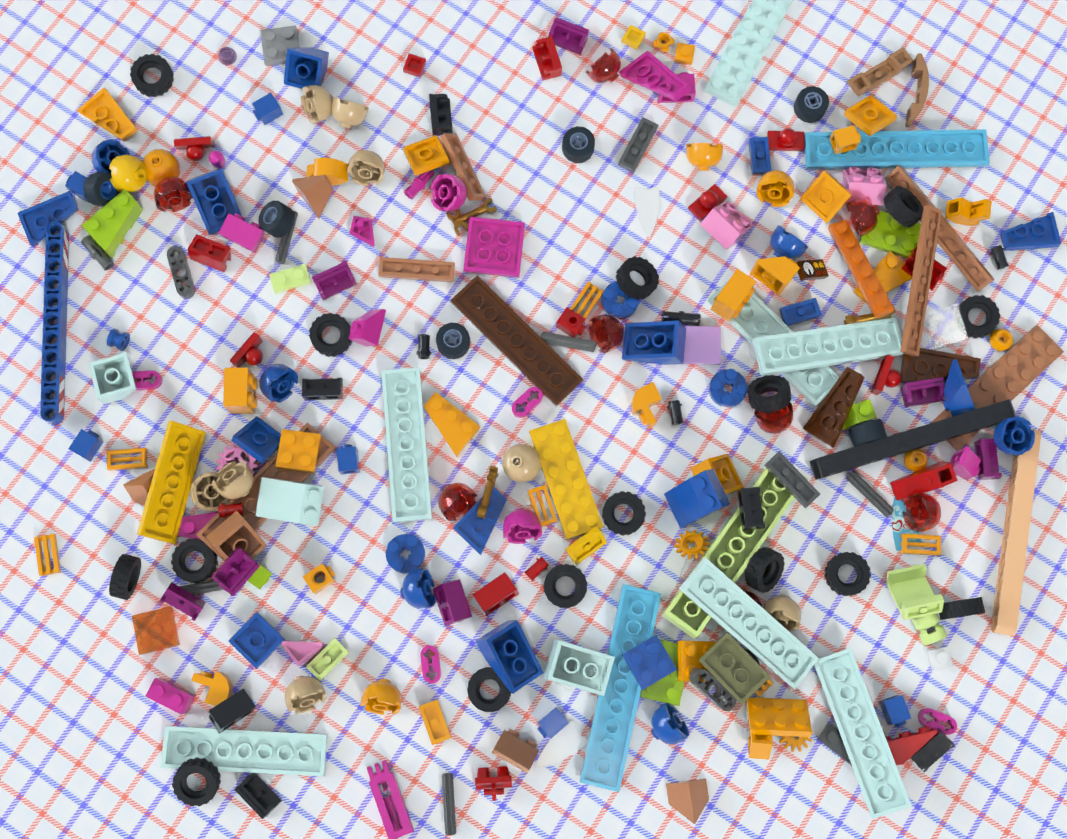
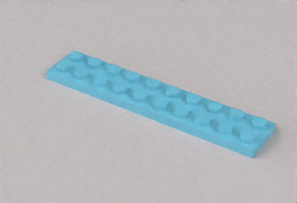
[804,129,990,170]
[579,584,662,792]

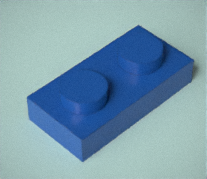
[748,137,771,175]
[779,298,822,326]

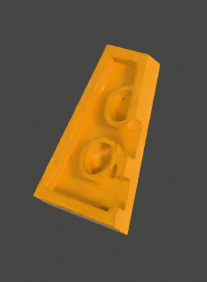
[76,87,138,142]
[853,251,912,304]
[423,392,480,457]

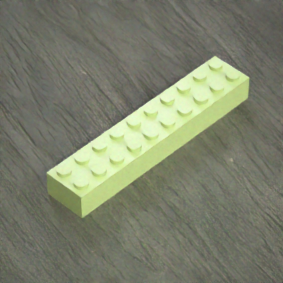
[662,467,808,639]

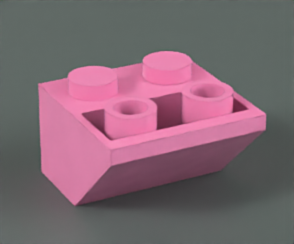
[843,167,887,205]
[700,201,753,250]

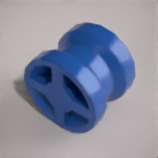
[107,328,130,351]

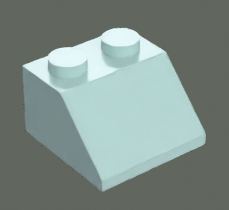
[89,352,136,404]

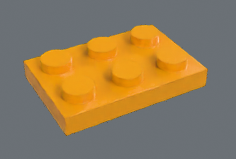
[746,697,812,737]

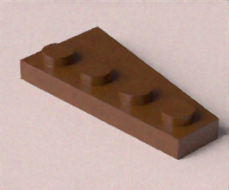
[900,348,981,383]
[803,367,865,448]

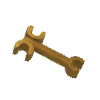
[446,198,497,236]
[843,304,896,325]
[477,466,498,519]

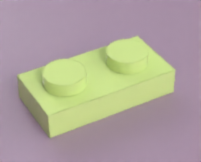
[269,264,311,294]
[306,638,349,681]

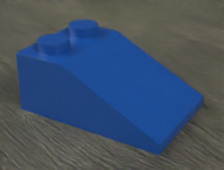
[186,167,242,235]
[622,320,686,365]
[664,469,730,529]
[476,620,544,694]

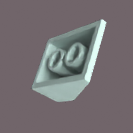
[255,477,324,526]
[542,639,615,696]

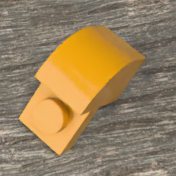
[306,158,348,186]
[945,197,992,226]
[631,382,662,429]
[191,670,233,706]

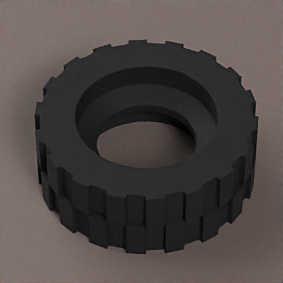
[130,54,174,97]
[883,186,923,228]
[616,256,659,300]
[954,295,1000,339]
[309,313,352,357]
[747,375,792,413]
[602,491,646,536]
[171,538,218,583]
[745,547,785,593]
[824,552,871,596]
[109,554,141,600]
[544,564,587,608]
[939,597,985,620]
[467,667,511,712]
[172,757,221,807]

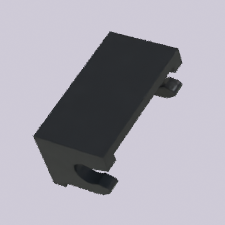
[429,94,453,136]
[302,378,343,400]
[737,487,765,530]
[208,688,256,734]
[911,728,955,772]
[234,773,282,819]

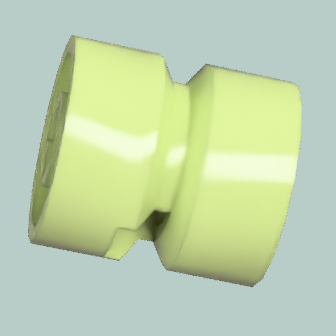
[912,613,948,646]

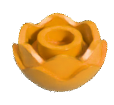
[989,328,1013,351]
[904,449,928,472]

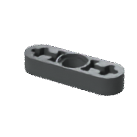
[167,246,195,299]
[689,668,736,711]

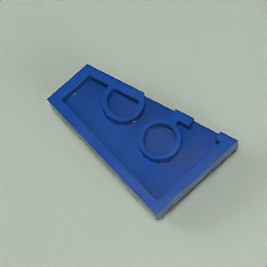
[17,191,79,247]
[1000,212,1061,251]
[453,487,507,555]

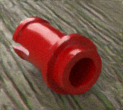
[218,502,244,519]
[524,556,549,581]

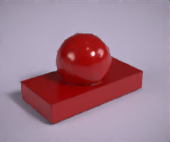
[767,128,805,151]
[173,136,215,161]
[688,184,728,222]
[230,332,263,368]
[871,355,901,395]

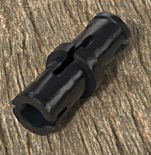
[661,311,701,326]

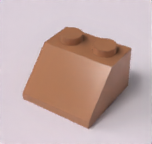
[206,511,267,560]
[492,728,539,774]

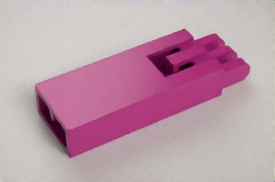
[367,760,414,839]

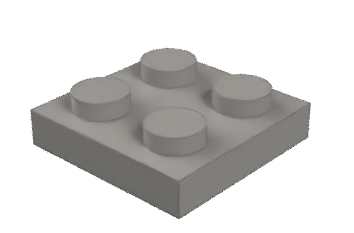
[260,25,300,66]

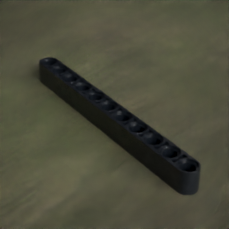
[809,399,1017,480]

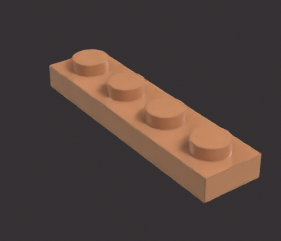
[440,133,486,201]
[378,257,455,282]

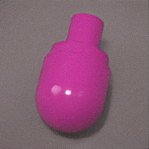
[209,151,225,168]

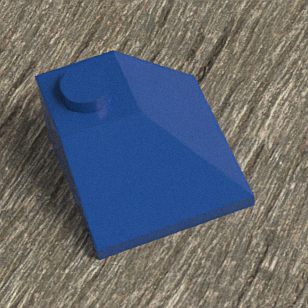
[284,47,329,89]
[942,359,975,417]

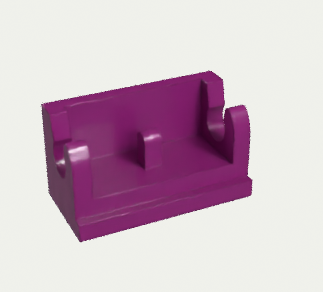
[549,17,589,55]
[312,261,357,300]
[900,377,945,407]
[974,439,1002,480]
[211,546,260,596]
[433,579,472,626]
[160,582,206,621]

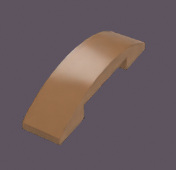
[847,47,914,96]
[905,53,929,128]

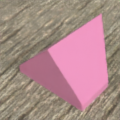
[282,641,325,667]

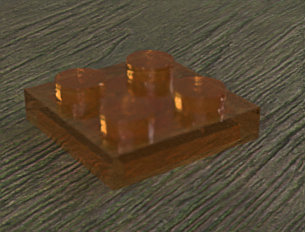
[132,606,180,655]

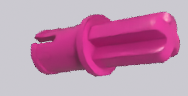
[404,170,435,200]

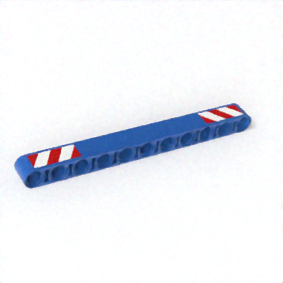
[40,221,69,425]

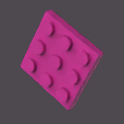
[463,217,525,278]

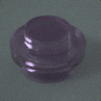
[218,47,237,65]

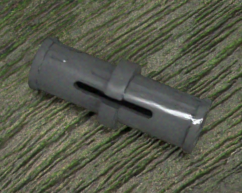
[81,235,114,271]

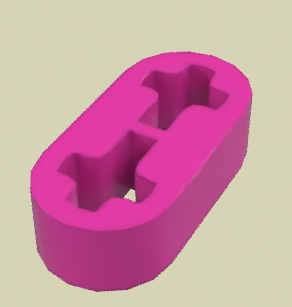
[132,370,163,391]
[512,387,543,418]
[421,645,441,684]
[917,708,957,735]

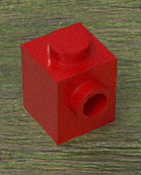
[556,307,587,338]

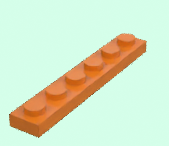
[828,219,894,318]

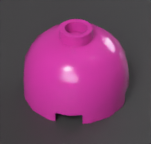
[430,174,467,212]
[503,508,542,544]

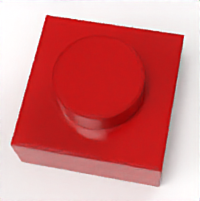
[403,53,426,78]

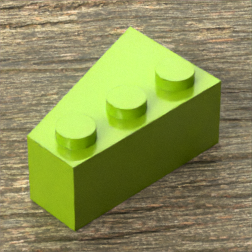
[81,190,143,258]

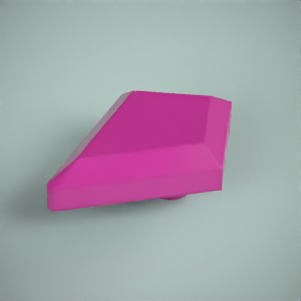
[349,216,375,247]

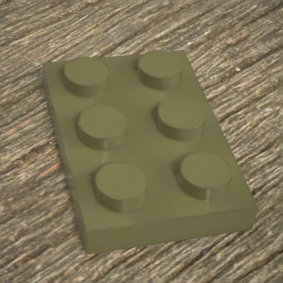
[699,632,770,705]

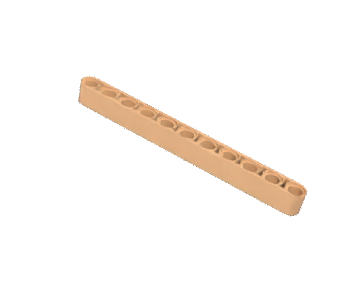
[991,429,1041,636]

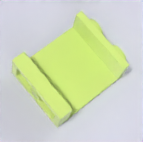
[886,564,944,620]

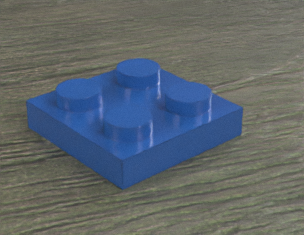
[231,416,281,463]
[228,612,286,669]
[622,634,677,690]

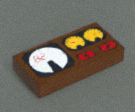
[796,259,829,281]

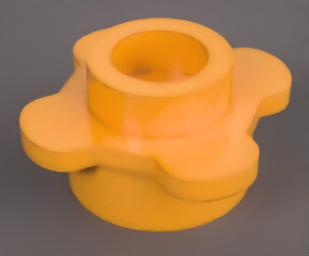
[653,32,674,53]

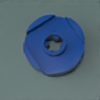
[602,282,639,319]
[709,369,748,408]
[386,534,425,574]

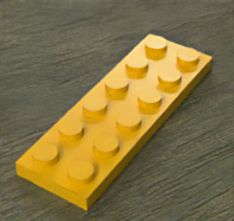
[529,419,603,540]
[137,421,206,544]

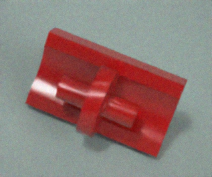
[475,766,512,801]

